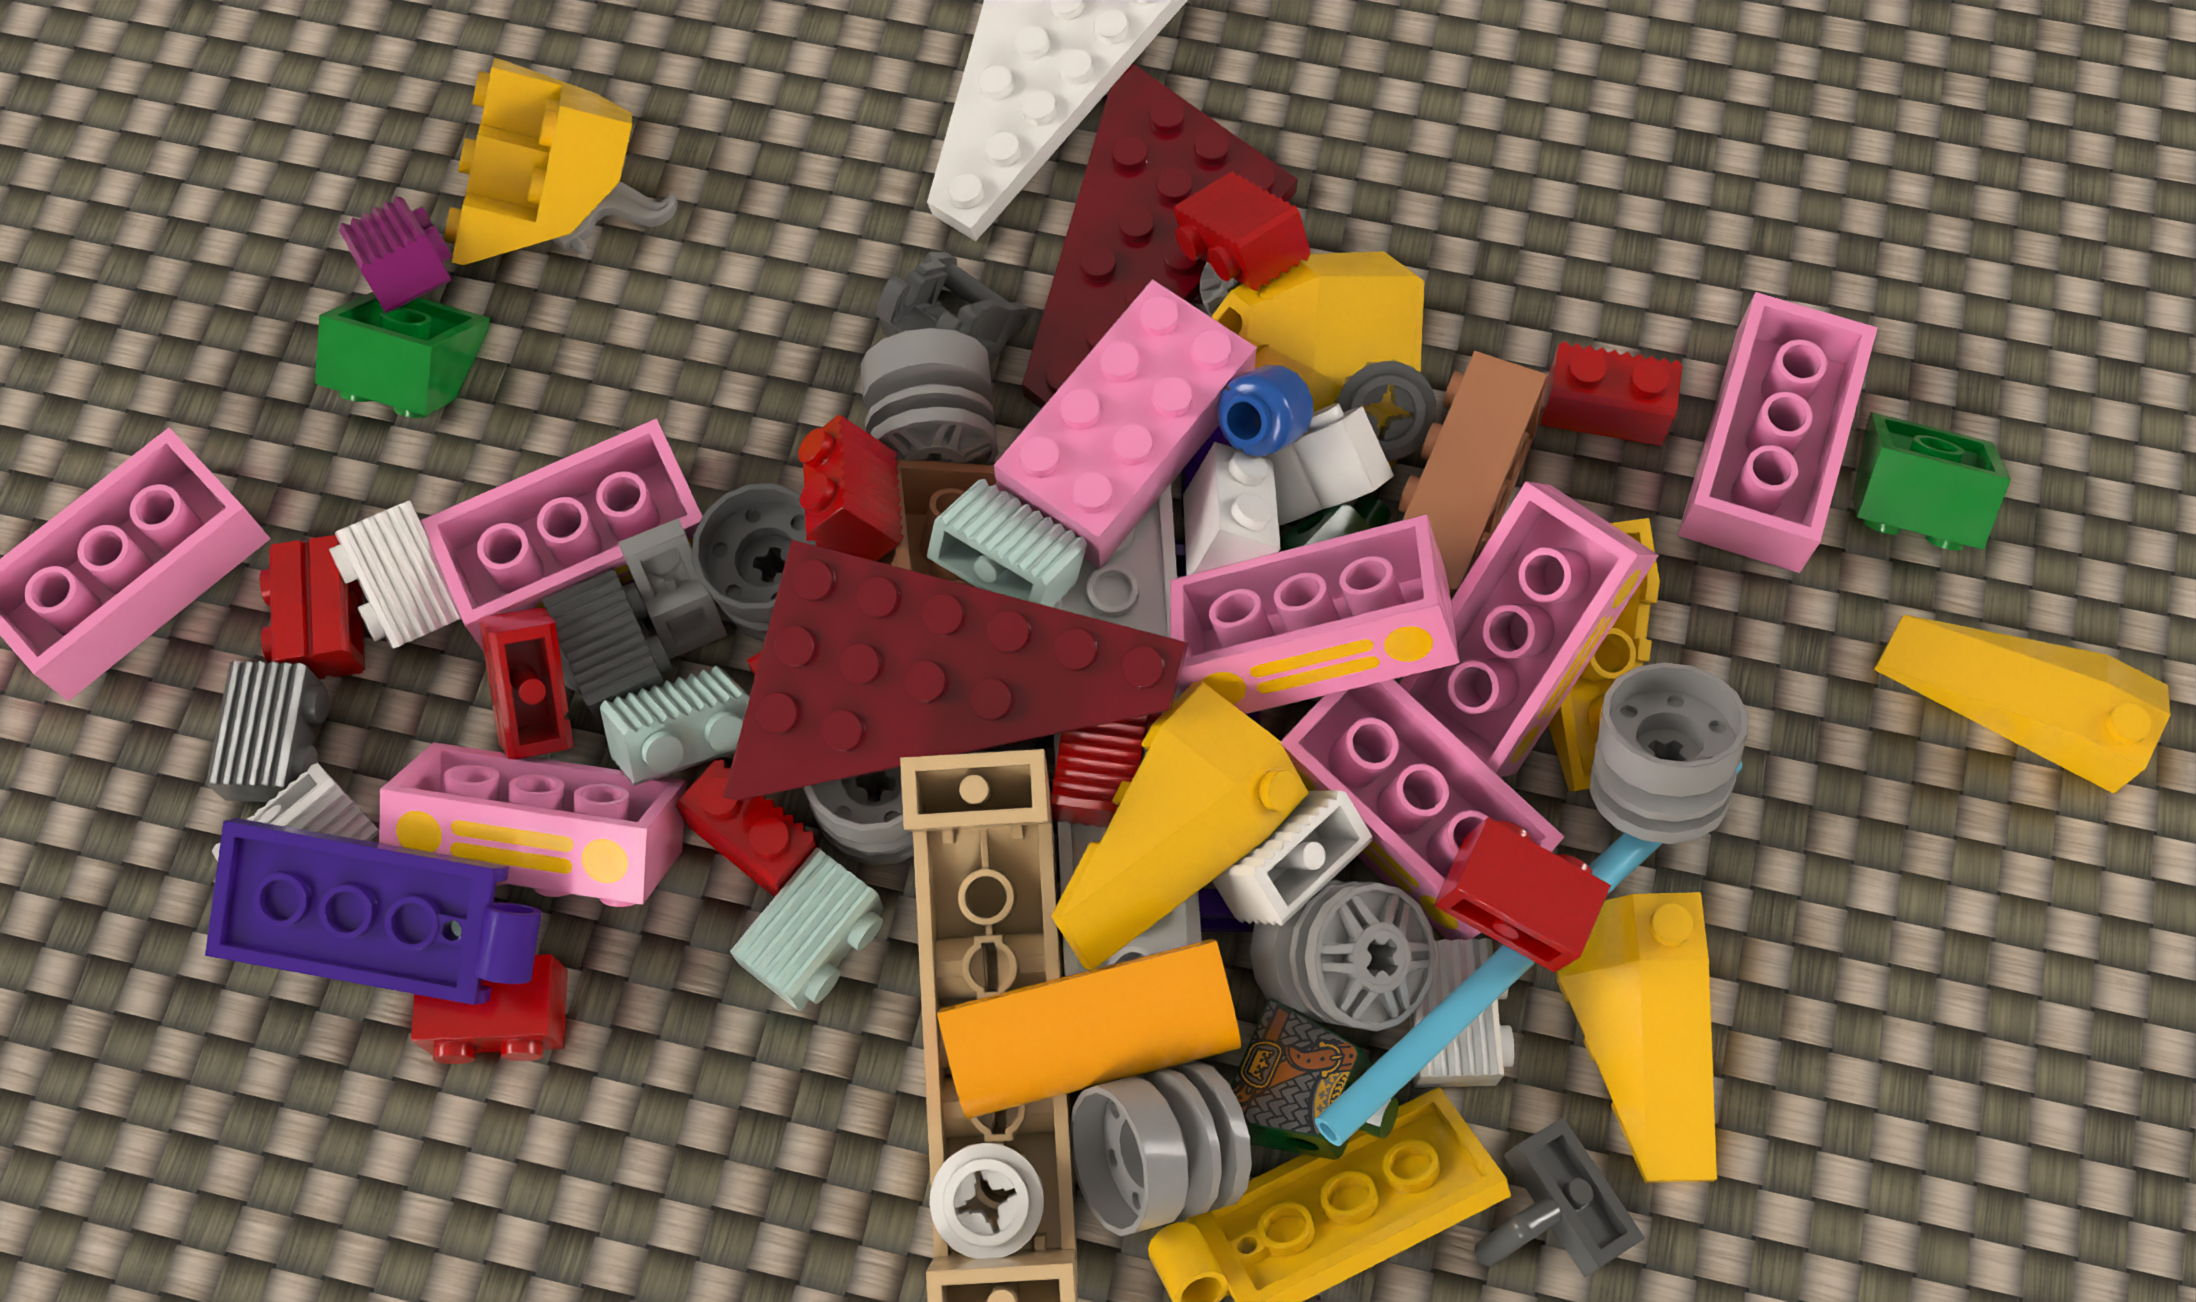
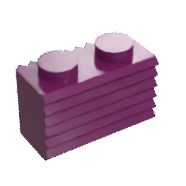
[339,196,453,314]

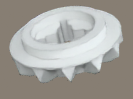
[930,1142,1044,1259]

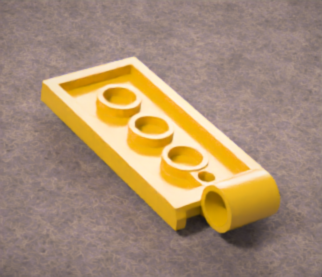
[1148,1087,1511,1302]

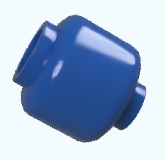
[1217,365,1313,457]

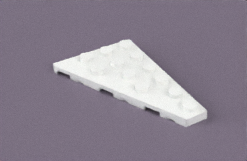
[927,0,1188,241]

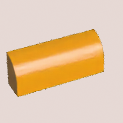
[937,939,1241,1119]

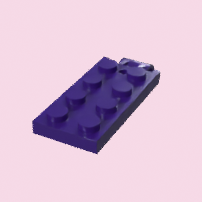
[205,818,542,1005]

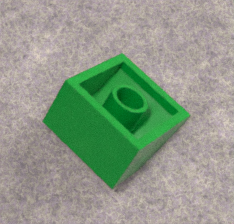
[315,292,490,418]
[1852,412,2011,551]

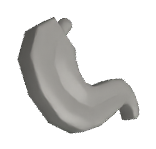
[551,182,678,254]

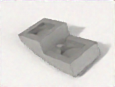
[618,518,728,660]

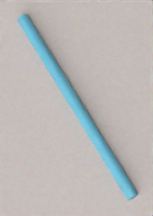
[1315,762,1742,1146]

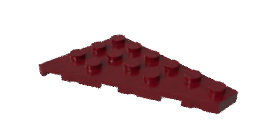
[1022,63,1298,409]
[723,539,1189,801]

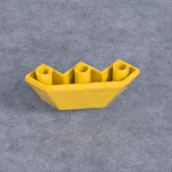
[443,58,632,265]
[1211,251,1425,468]

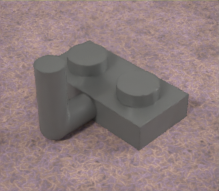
[1475,1117,1645,1278]

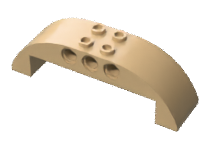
[900,749,1078,1302]

